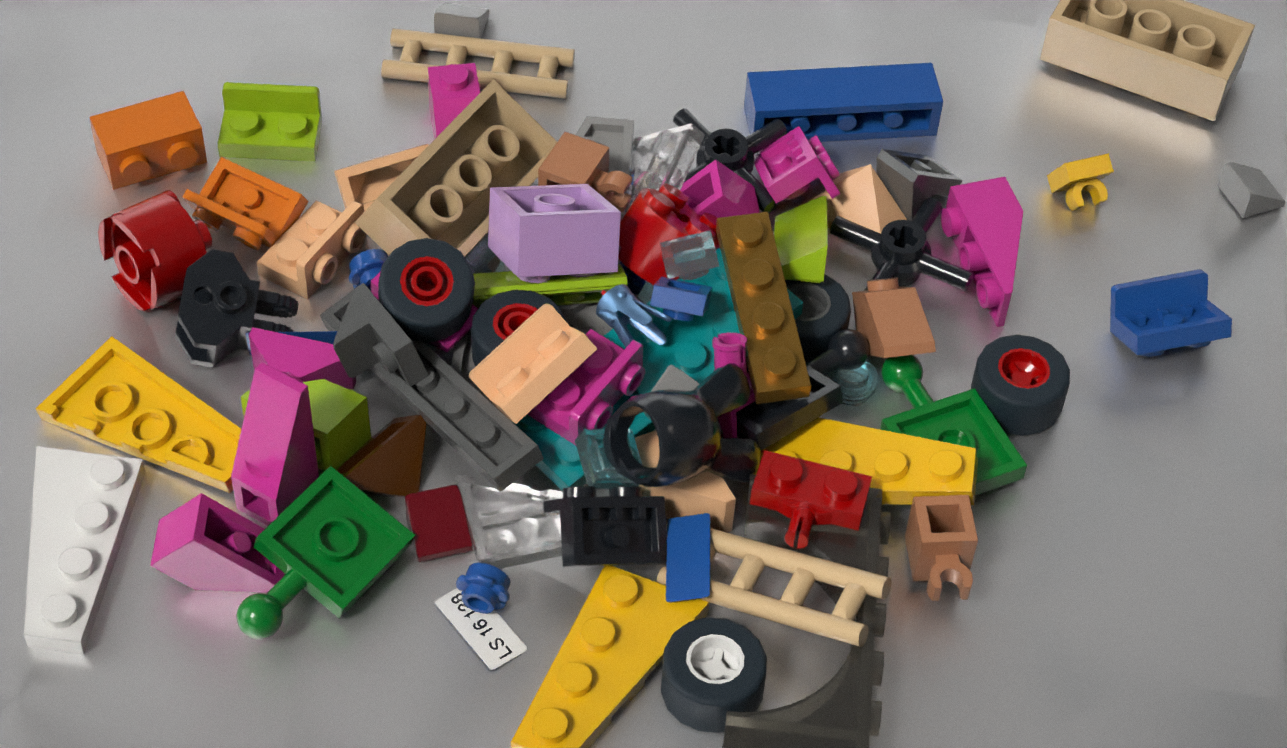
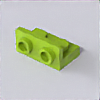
[217,82,322,162]

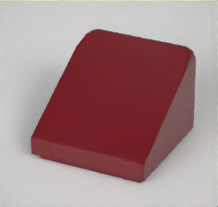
[405,485,473,562]

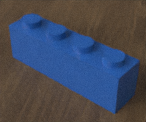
[744,63,943,142]

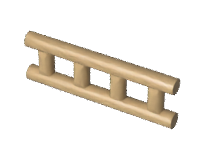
[381,28,575,99]
[657,528,892,647]

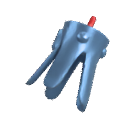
[596,284,673,347]

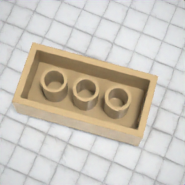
[1040,0,1255,121]
[355,79,557,257]

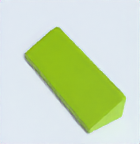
[774,196,828,283]
[473,264,628,308]

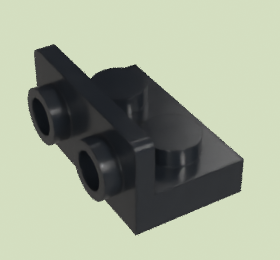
[543,486,667,567]

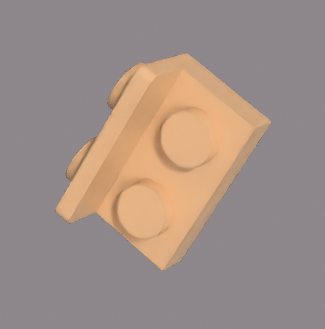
[257,200,367,299]
[469,304,597,424]

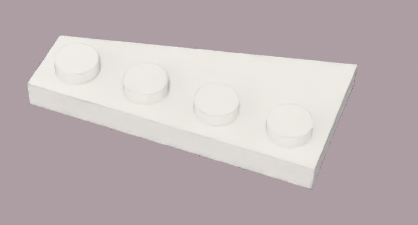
[24,446,146,655]

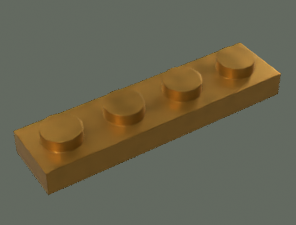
[716,212,811,404]

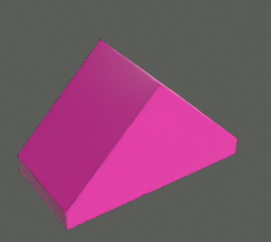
[249,327,357,390]

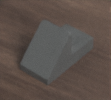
[876,149,963,221]
[333,283,428,387]

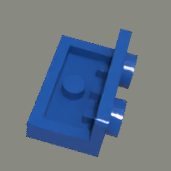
[1110,269,1232,357]

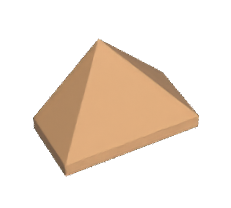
[334,144,429,212]
[799,164,907,234]

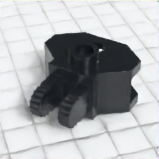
[175,249,299,367]

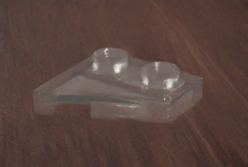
[626,123,705,212]
[456,475,563,569]

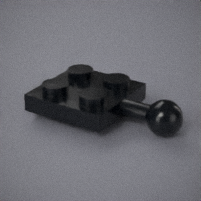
[736,329,869,451]

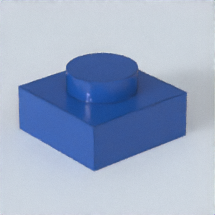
[650,277,713,321]

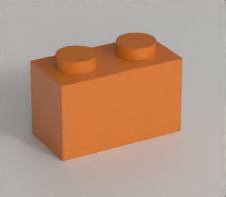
[89,90,207,190]

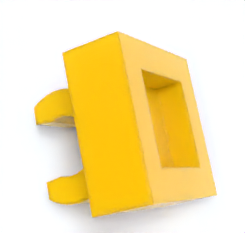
[1047,153,1114,211]

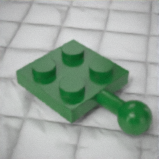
[880,355,1027,495]
[236,466,415,640]

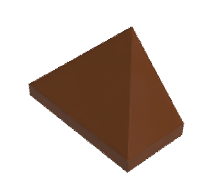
[337,414,426,497]

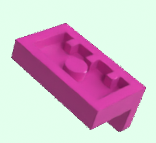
[754,126,841,204]
[527,329,645,447]

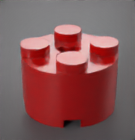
[618,183,720,285]
[98,190,212,311]

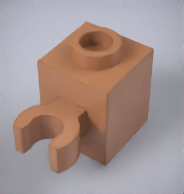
[538,132,632,213]
[905,495,978,601]

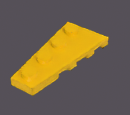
[35,336,241,493]
[760,417,978,505]
[511,566,709,748]

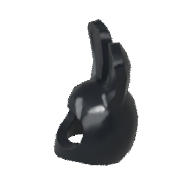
[603,363,761,487]

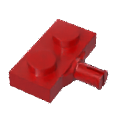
[749,450,872,549]

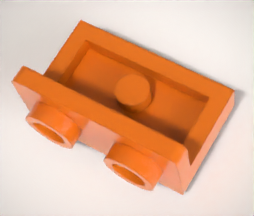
[182,157,309,251]

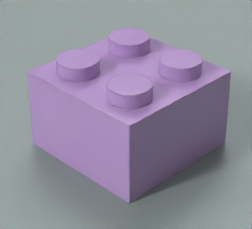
[488,184,621,283]

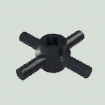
[669,108,787,214]
[830,198,974,291]

